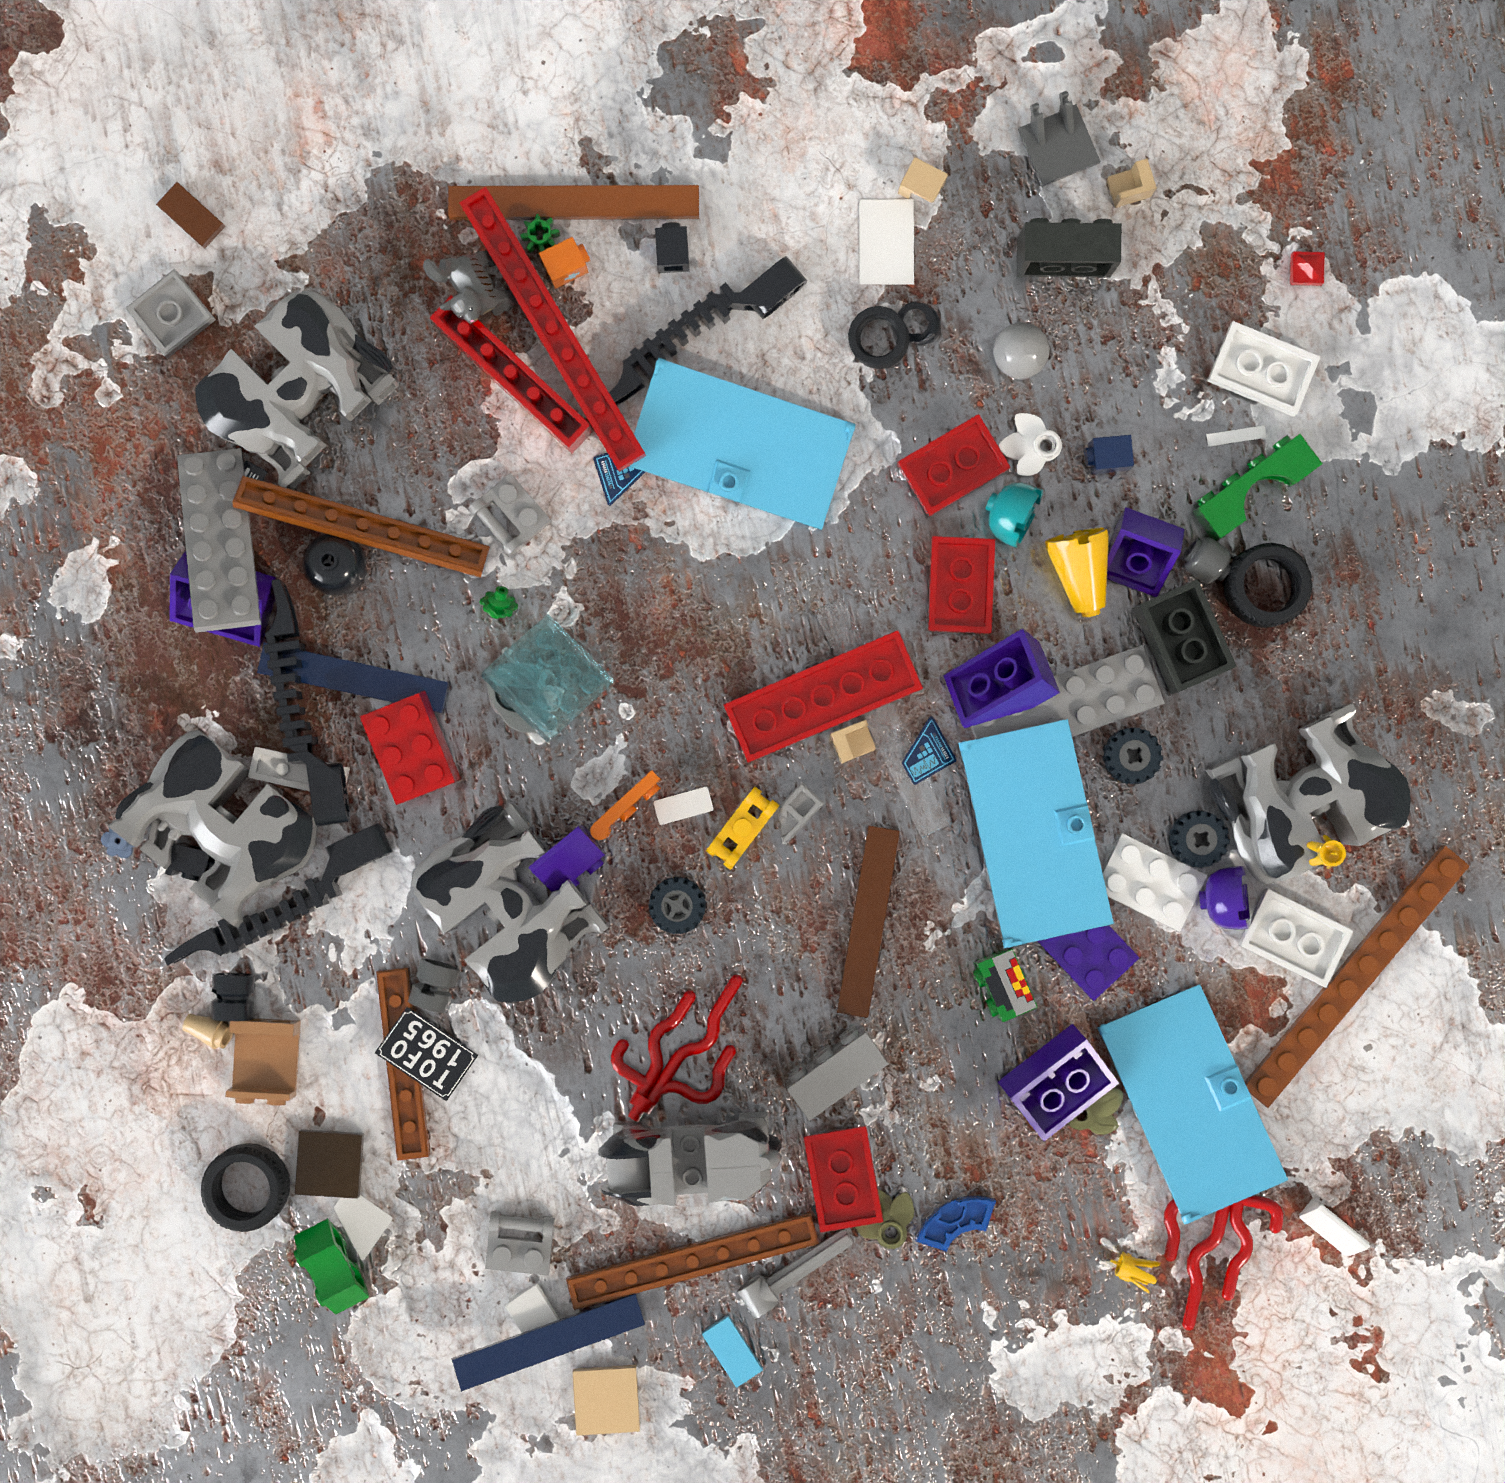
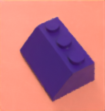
[170,551,276,647]
[998,1024,1119,1142]

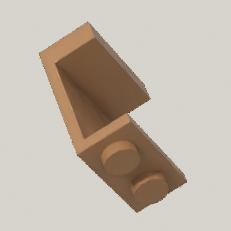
[225,1018,301,1106]

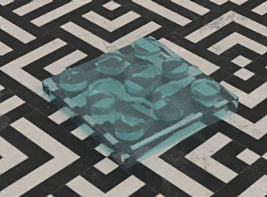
[480,614,615,743]

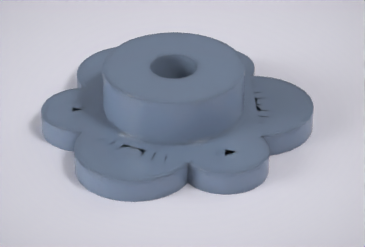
[101,828,134,859]

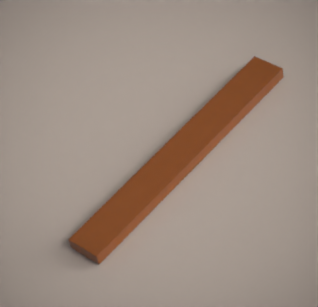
[448,185,699,220]
[233,475,490,578]
[566,1211,819,1310]

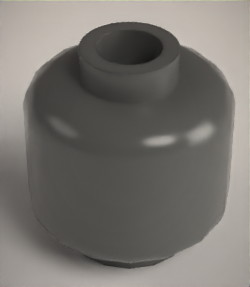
[1183,537,1232,584]

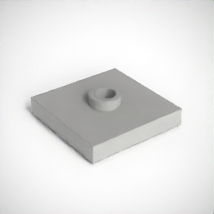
[126,269,216,359]

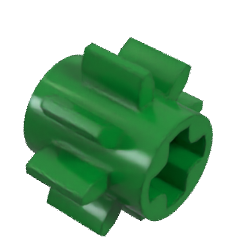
[520,214,561,253]

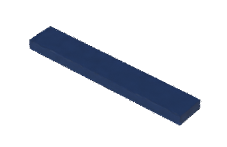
[257,642,450,713]
[451,1294,645,1392]

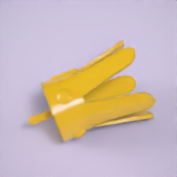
[1307,835,1346,869]
[1110,1252,1161,1294]

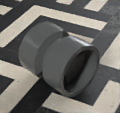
[408,958,460,1013]

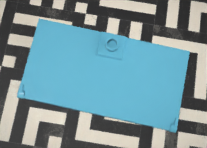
[629,357,856,530]
[958,719,1114,948]
[1097,984,1288,1224]

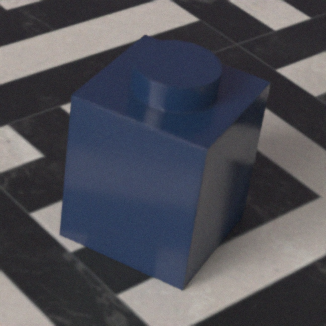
[1084,435,1134,474]

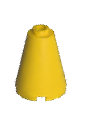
[1045,527,1109,617]

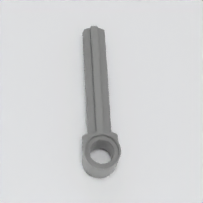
[737,1229,853,1319]

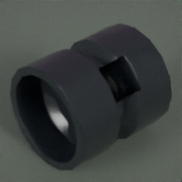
[210,972,255,1021]

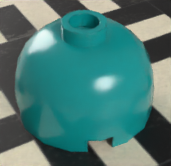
[985,482,1043,548]

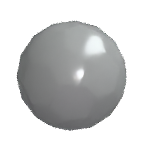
[993,322,1049,379]

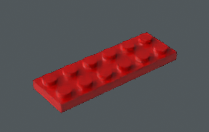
[723,630,923,763]

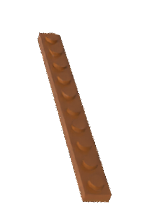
[1245,845,1470,1108]

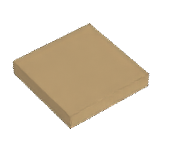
[572,1365,640,1436]

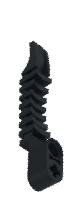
[609,256,807,406]
[264,579,350,827]
[164,823,393,966]

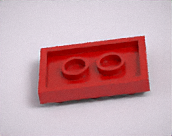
[897,414,1011,517]
[927,536,996,634]
[804,1125,884,1233]

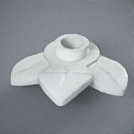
[998,413,1062,476]

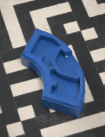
[915,1196,996,1252]

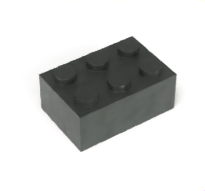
[1017,218,1122,278]
[1132,579,1237,694]

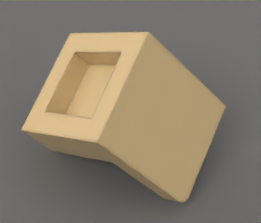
[898,157,948,203]
[1107,158,1157,208]
[830,720,876,763]

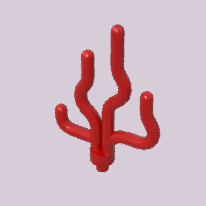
[611,974,743,1122]
[1164,1195,1284,1331]

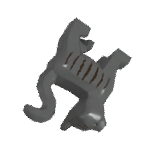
[423,250,518,324]

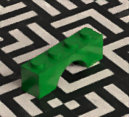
[1192,434,1323,541]

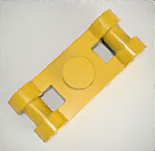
[706,786,780,870]

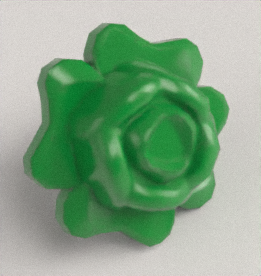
[479,586,518,619]

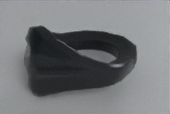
[898,301,941,345]

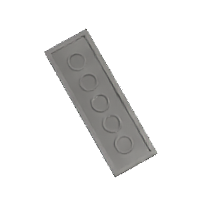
[177,448,261,633]
[971,645,1165,739]

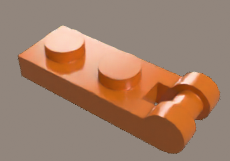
[590,770,662,840]

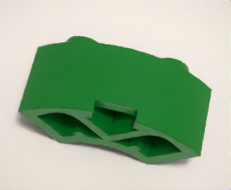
[294,1218,369,1315]

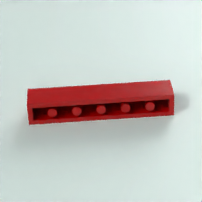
[430,295,593,454]

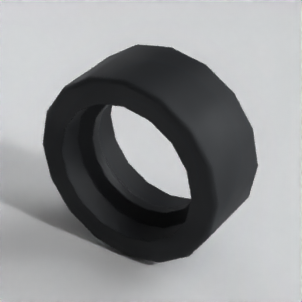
[848,306,910,369]

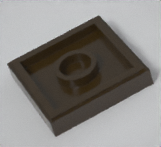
[295,1129,364,1199]

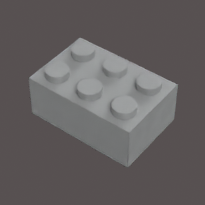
[786,1026,888,1121]

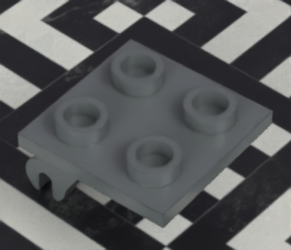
[1018,91,1101,187]

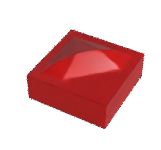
[1290,251,1325,286]

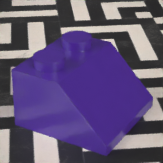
[1107,507,1185,597]
[528,825,607,892]

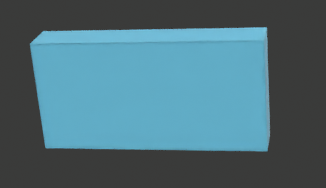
[702,1314,763,1388]

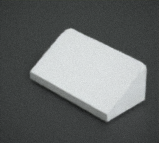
[1299,1199,1370,1256]
[505,1283,560,1333]

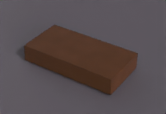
[156,182,226,249]

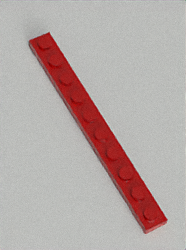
[459,186,646,472]

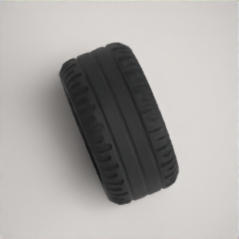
[1224,543,1312,628]
[201,1143,290,1232]

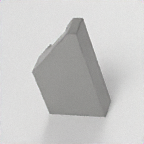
[780,782,824,845]

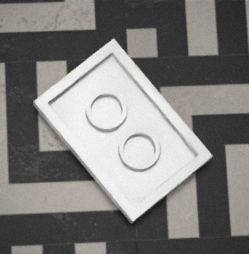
[1207,321,1320,417]
[1102,833,1208,932]
[1238,888,1354,988]

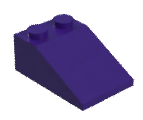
[943,628,1060,728]

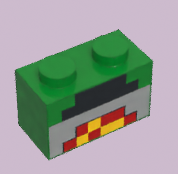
[972,948,1038,1022]

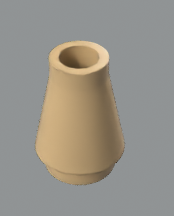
[182,1013,233,1049]

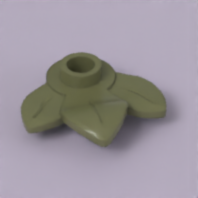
[1067,1088,1123,1135]
[855,1189,914,1249]

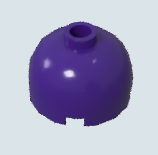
[1199,866,1250,930]

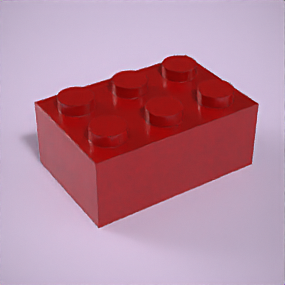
[359,690,461,805]

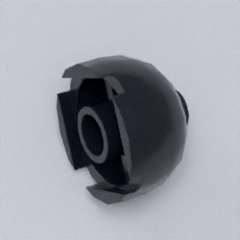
[302,534,367,596]

